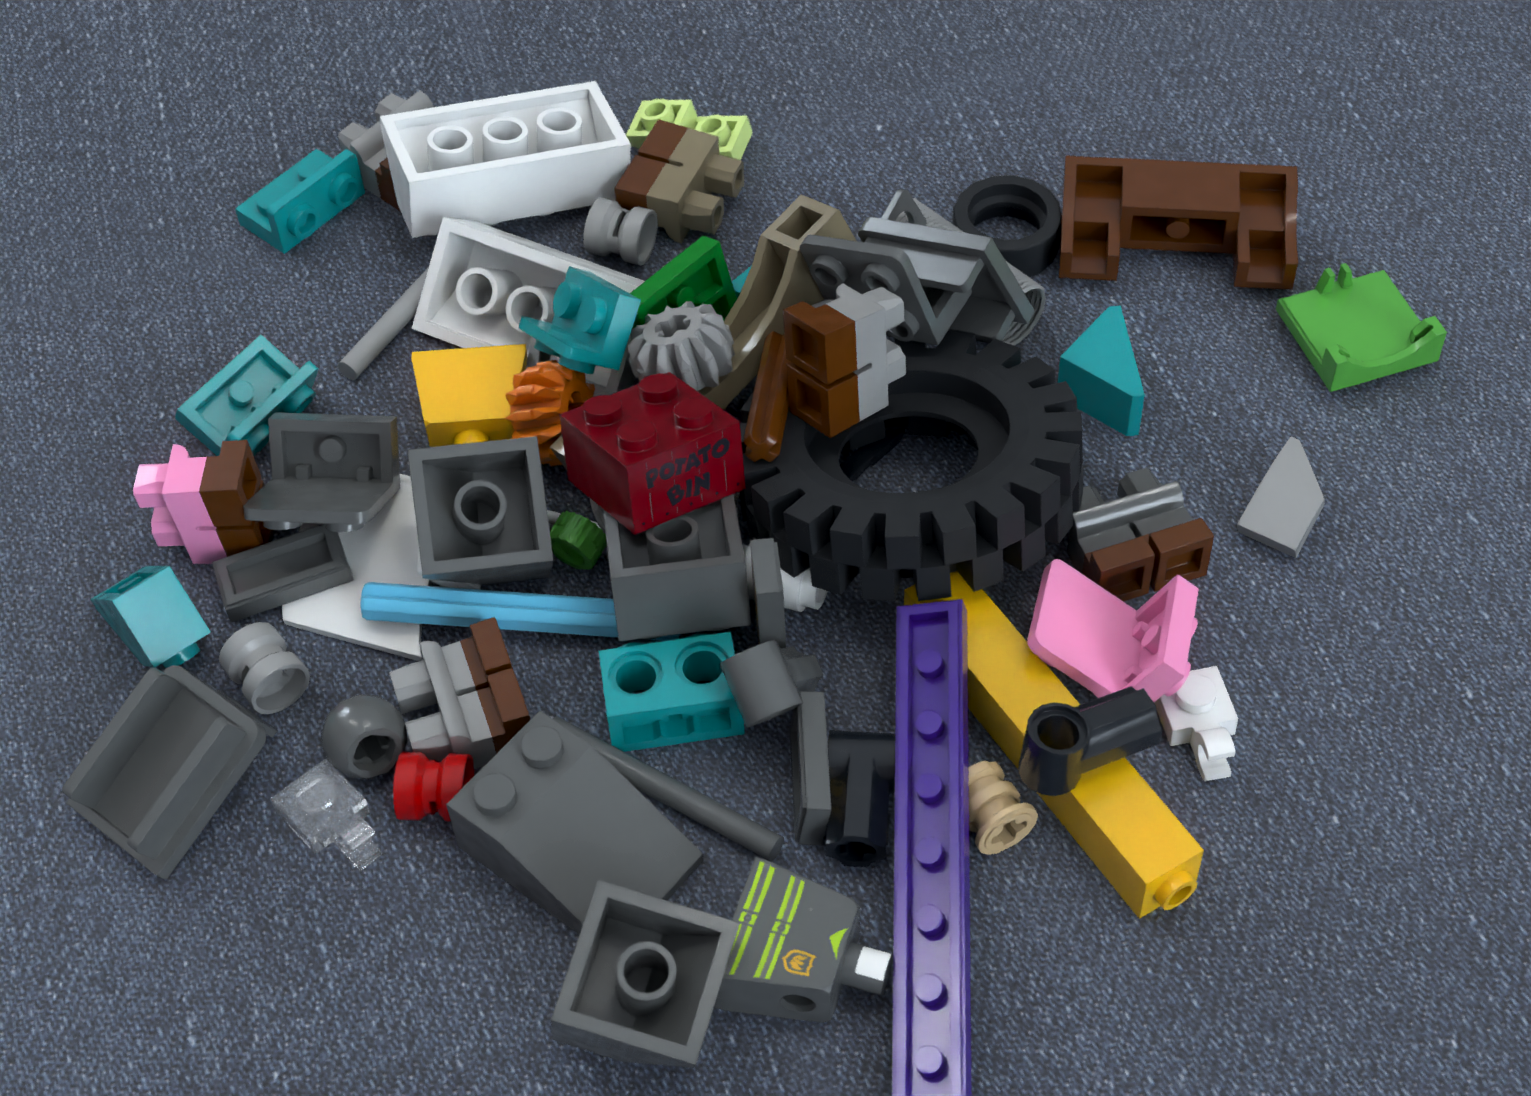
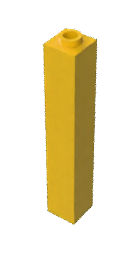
[904,571,1204,919]

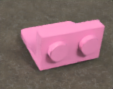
[1027,559,1199,702]

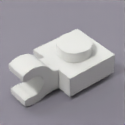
[1154,666,1238,781]

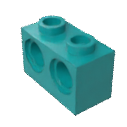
[598,632,745,752]

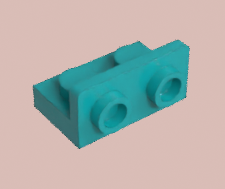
[235,149,365,254]
[518,266,641,374]

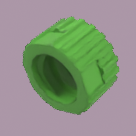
[550,511,607,570]

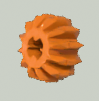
[505,360,595,466]

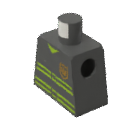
[715,857,893,1023]

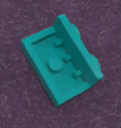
[175,335,319,456]

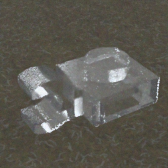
[270,758,383,872]

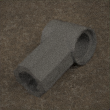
[720,640,823,727]

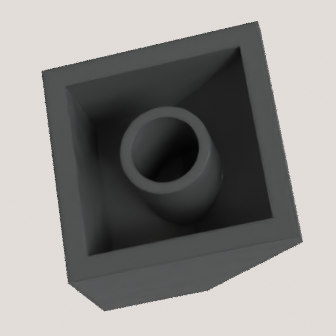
[408,436,554,585]
[603,494,751,641]
[551,880,740,1068]

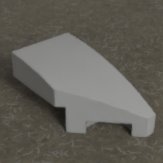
[1237,437,1325,558]

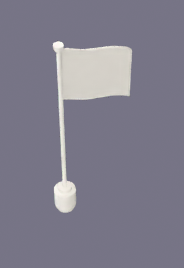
[282,474,828,661]

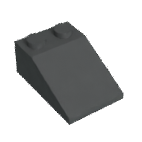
[446,710,704,935]

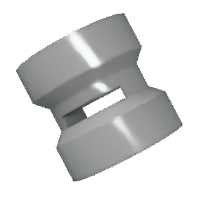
[584,198,658,266]
[219,622,310,714]

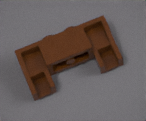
[1059,156,1298,290]

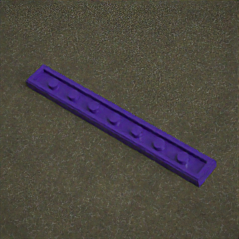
[892,599,972,1096]

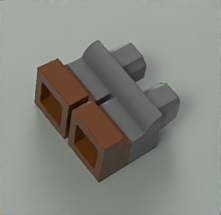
[1067,468,1214,602]

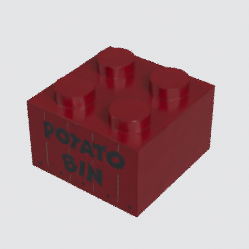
[559,372,746,535]

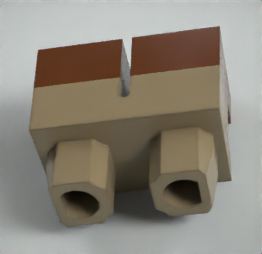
[614,119,744,244]

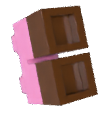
[133,440,274,564]

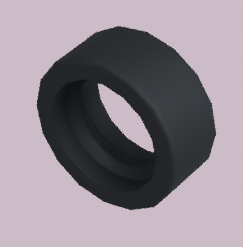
[953,175,1062,277]

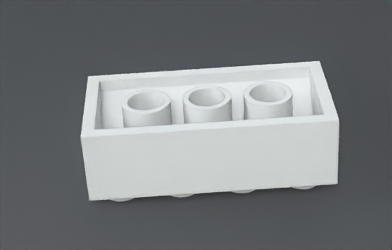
[380,81,631,238]
[411,217,645,397]

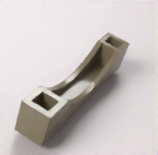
[550,195,856,470]

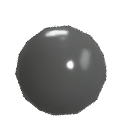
[321,694,408,779]

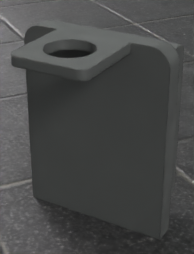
[858,189,1035,343]
[62,665,277,880]

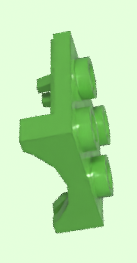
[1276,263,1447,392]

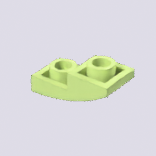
[626,99,753,160]

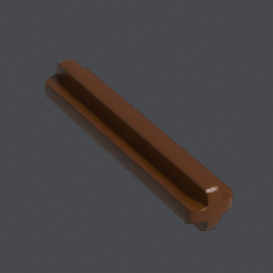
[743,331,790,462]

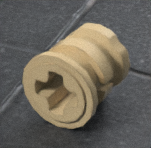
[969,761,1038,855]

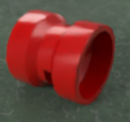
[393,752,475,822]

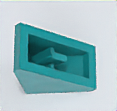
[1057,305,1145,436]

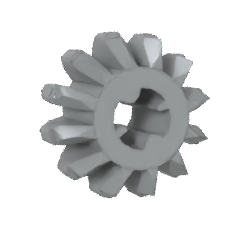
[627,301,735,391]

